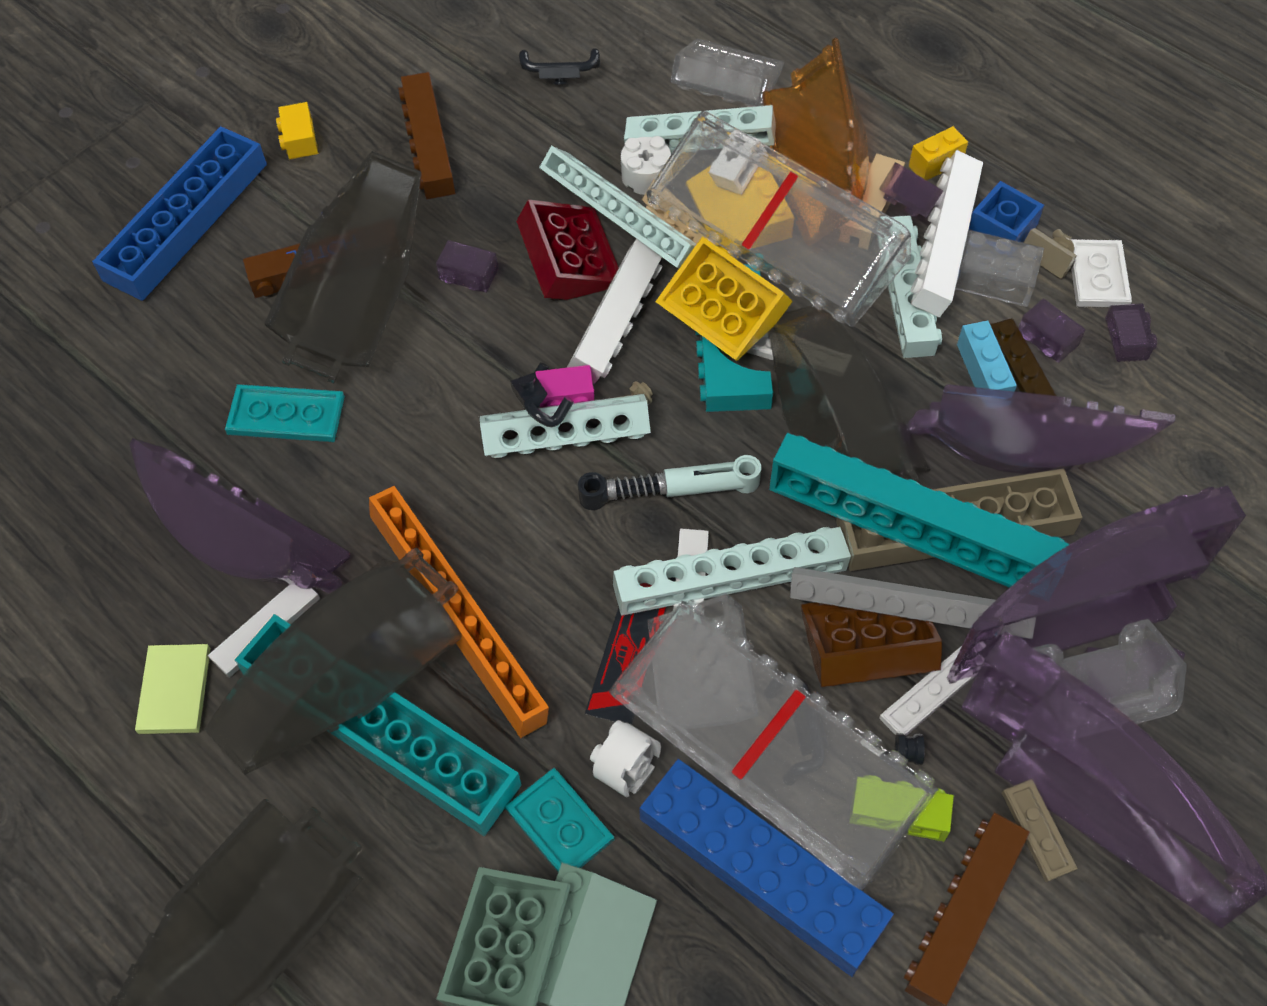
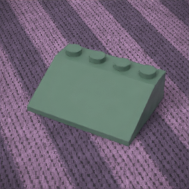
[536,863,657,1006]
[436,867,570,1006]

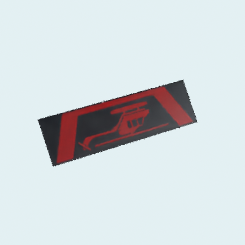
[585,565,676,725]

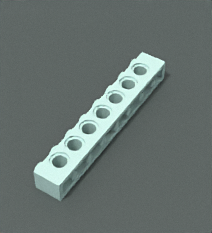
[539,146,696,268]
[613,527,851,616]

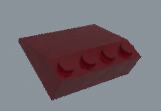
[516,200,619,300]

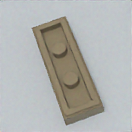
[1002,779,1078,882]

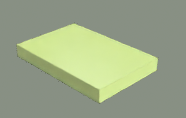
[135,644,211,734]

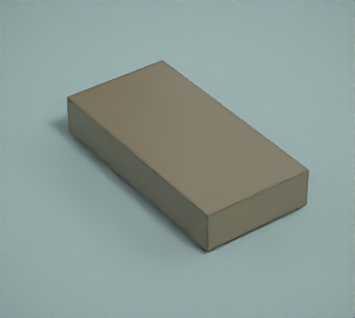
[1019,228,1077,279]

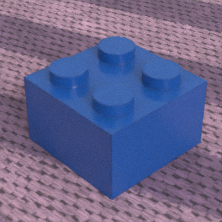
[968,181,1044,257]

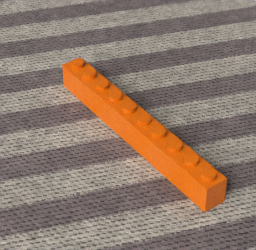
[369,486,549,738]

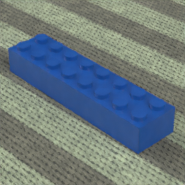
[92,126,267,301]
[640,759,894,977]

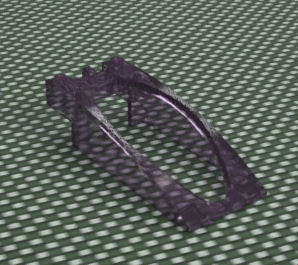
[947,485,1246,684]
[961,631,1267,928]

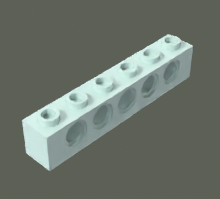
[624,105,776,153]
[877,216,942,358]
[480,394,651,458]

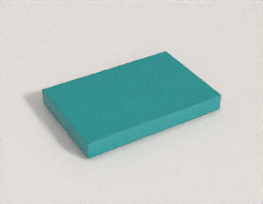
[505,768,614,872]

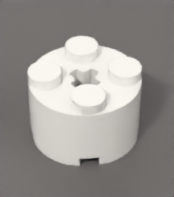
[621,136,671,195]
[590,720,661,797]

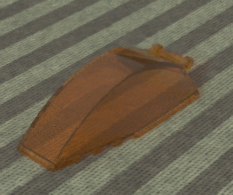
[762,38,869,247]

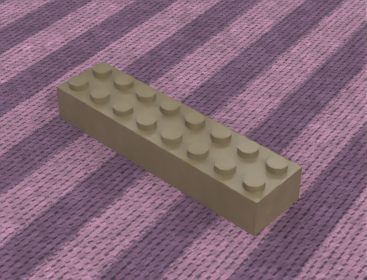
[836,468,1082,571]

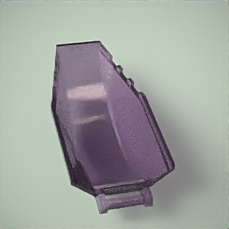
[908,384,1176,474]
[129,438,350,594]

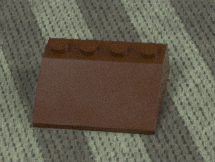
[801,602,942,687]

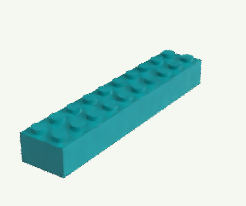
[769,433,1074,603]
[234,614,522,836]

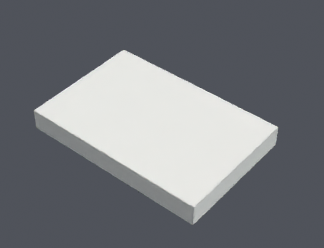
[1071,239,1132,307]

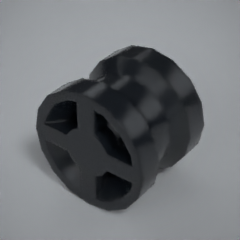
[895,733,925,765]

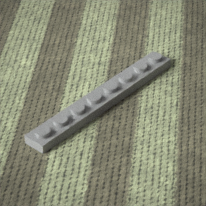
[790,567,1038,639]

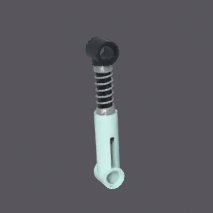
[578,455,761,511]

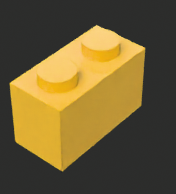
[276,102,318,159]
[909,126,968,182]

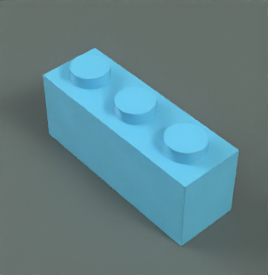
[957,321,1017,409]

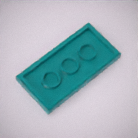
[225,384,345,442]

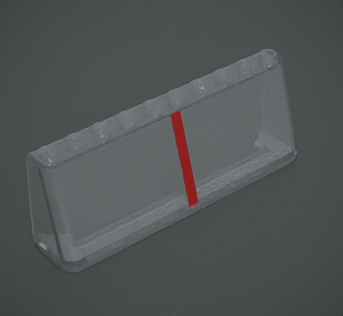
[646,111,911,327]
[609,599,939,890]

